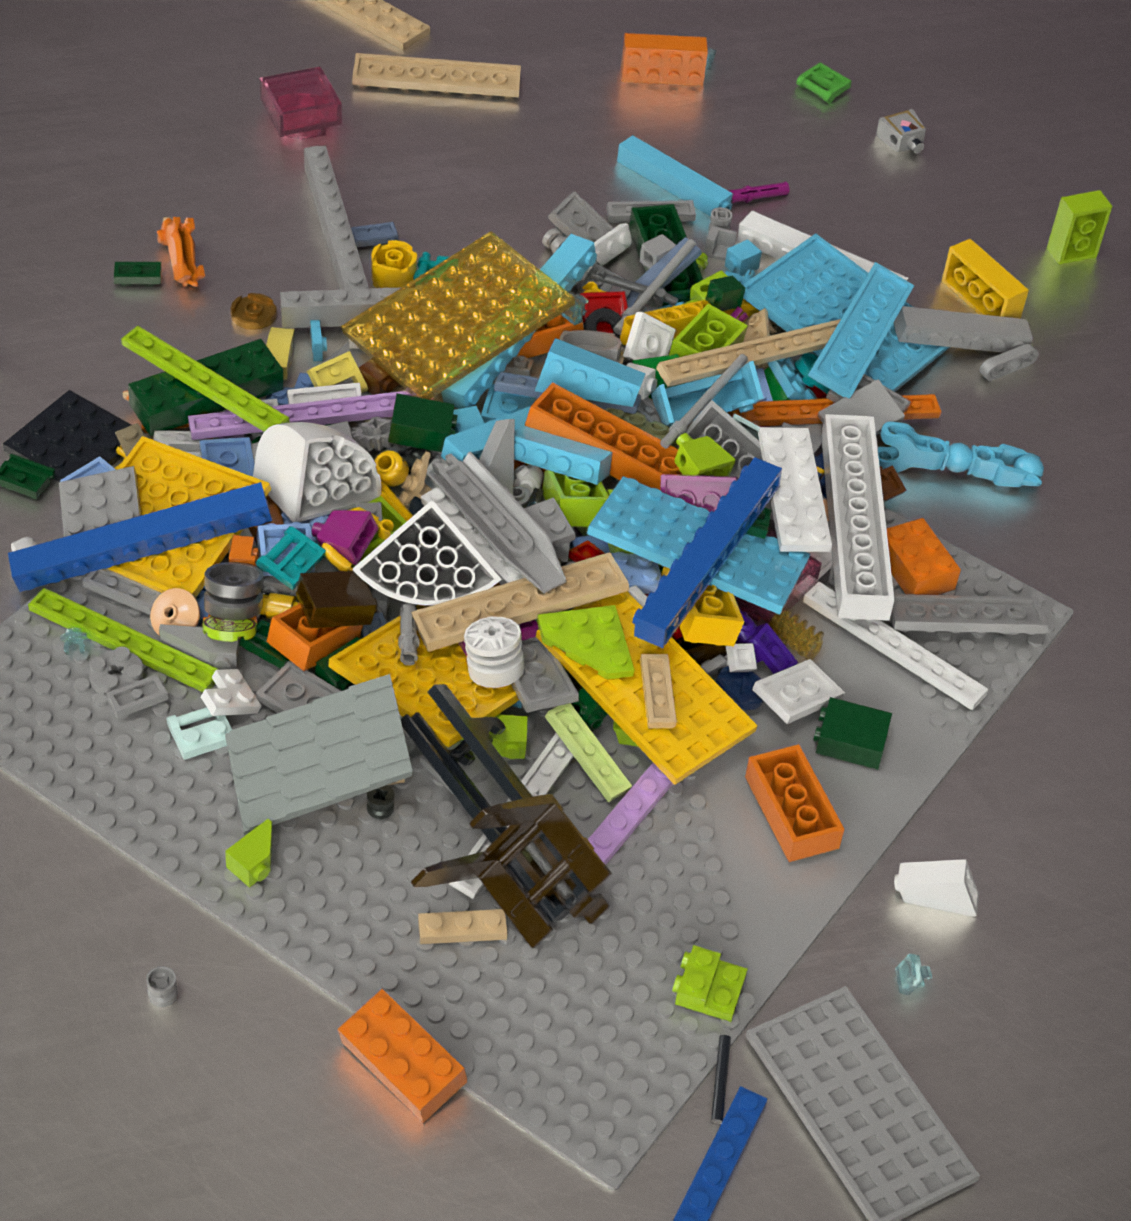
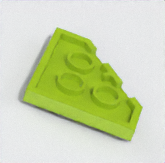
[537,605,634,680]

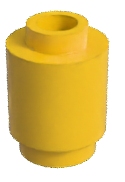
[260,593,300,619]

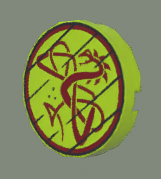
[202,616,257,642]

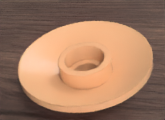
[150,588,200,636]

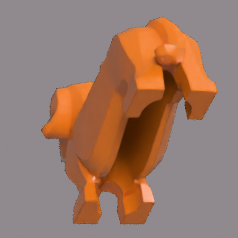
[157,217,205,287]

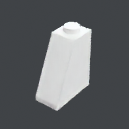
[894,859,979,916]

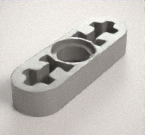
[980,343,1039,381]

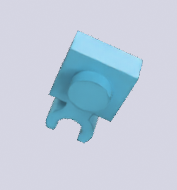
[310,320,327,362]

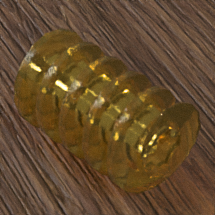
[768,608,824,660]

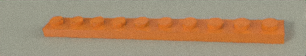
[727,394,941,426]

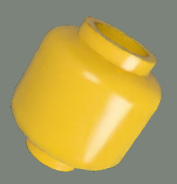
[374,450,409,487]

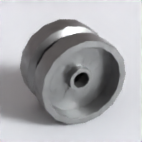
[204,562,263,620]

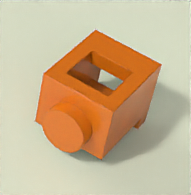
[229,535,259,566]

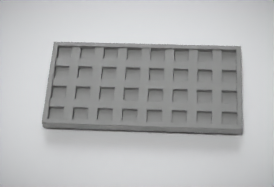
[746,986,980,1221]

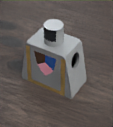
[876,109,926,154]

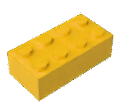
[942,239,1029,319]
[661,566,744,646]

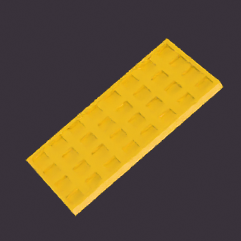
[536,591,758,785]

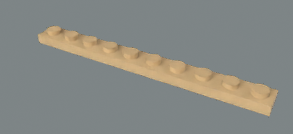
[656,319,841,387]

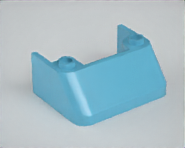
[651,361,764,427]

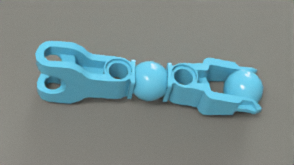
[877,422,1044,487]

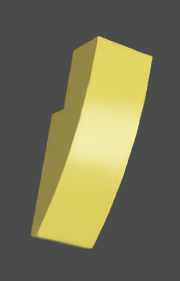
[266,327,295,380]

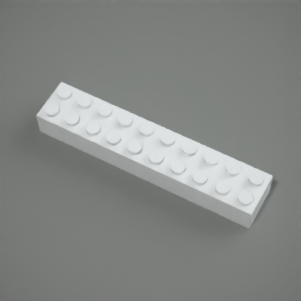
[821,414,894,620]

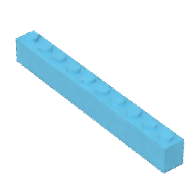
[440,234,597,409]

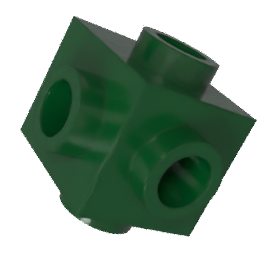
[571,687,608,732]

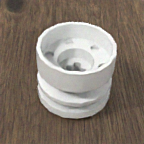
[464,617,525,688]

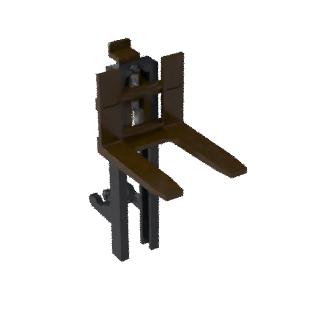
[401,684,612,949]

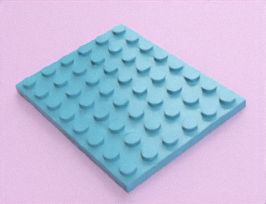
[743,233,950,392]

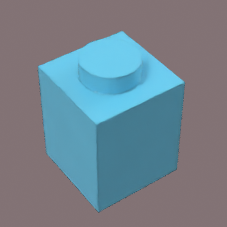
[725,239,762,276]

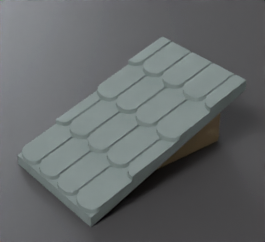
[225,674,413,836]

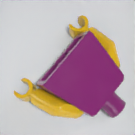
[311,507,394,571]

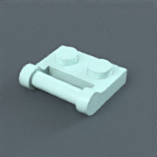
[166,707,232,760]

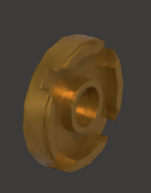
[230,293,277,330]

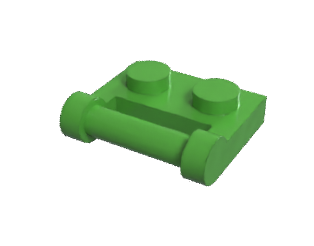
[796,63,852,104]

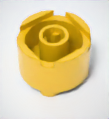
[371,240,417,288]

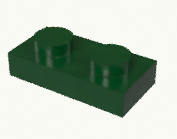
[114,262,162,284]

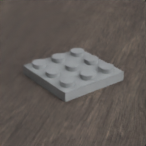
[59,466,141,537]

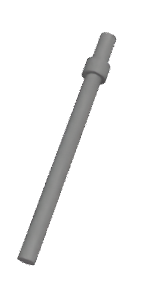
[613,239,696,335]
[660,354,748,448]

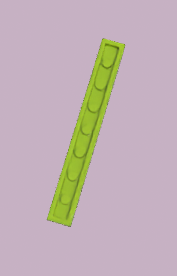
[121,326,290,432]
[28,588,219,692]

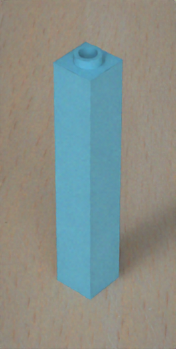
[617,135,733,216]

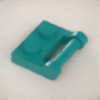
[256,526,326,590]

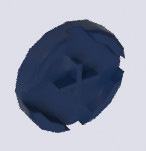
[715,666,764,710]

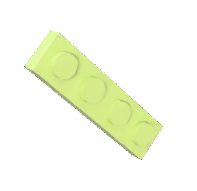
[545,703,632,803]

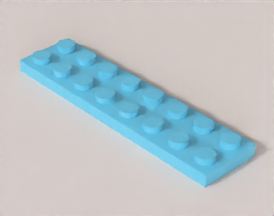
[808,262,914,399]

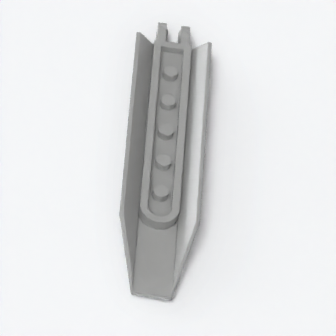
[427,451,566,593]

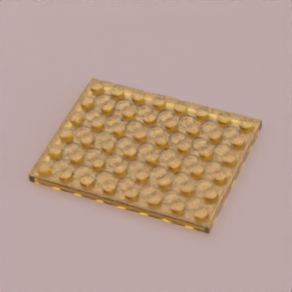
[341,231,576,399]

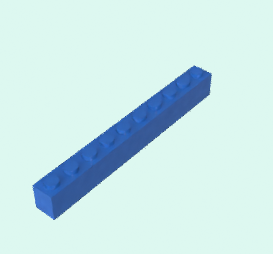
[632,457,782,648]
[8,482,272,592]

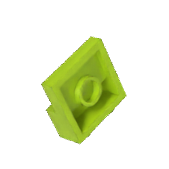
[672,945,748,1022]

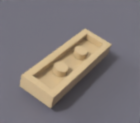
[640,654,676,728]
[418,909,507,944]

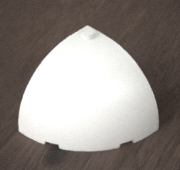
[253,422,381,522]
[352,500,502,606]

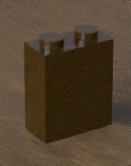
[296,571,378,628]

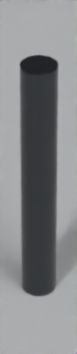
[711,1035,731,1124]

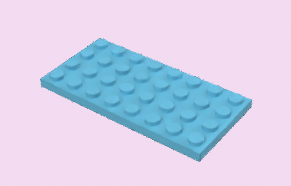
[587,476,811,615]

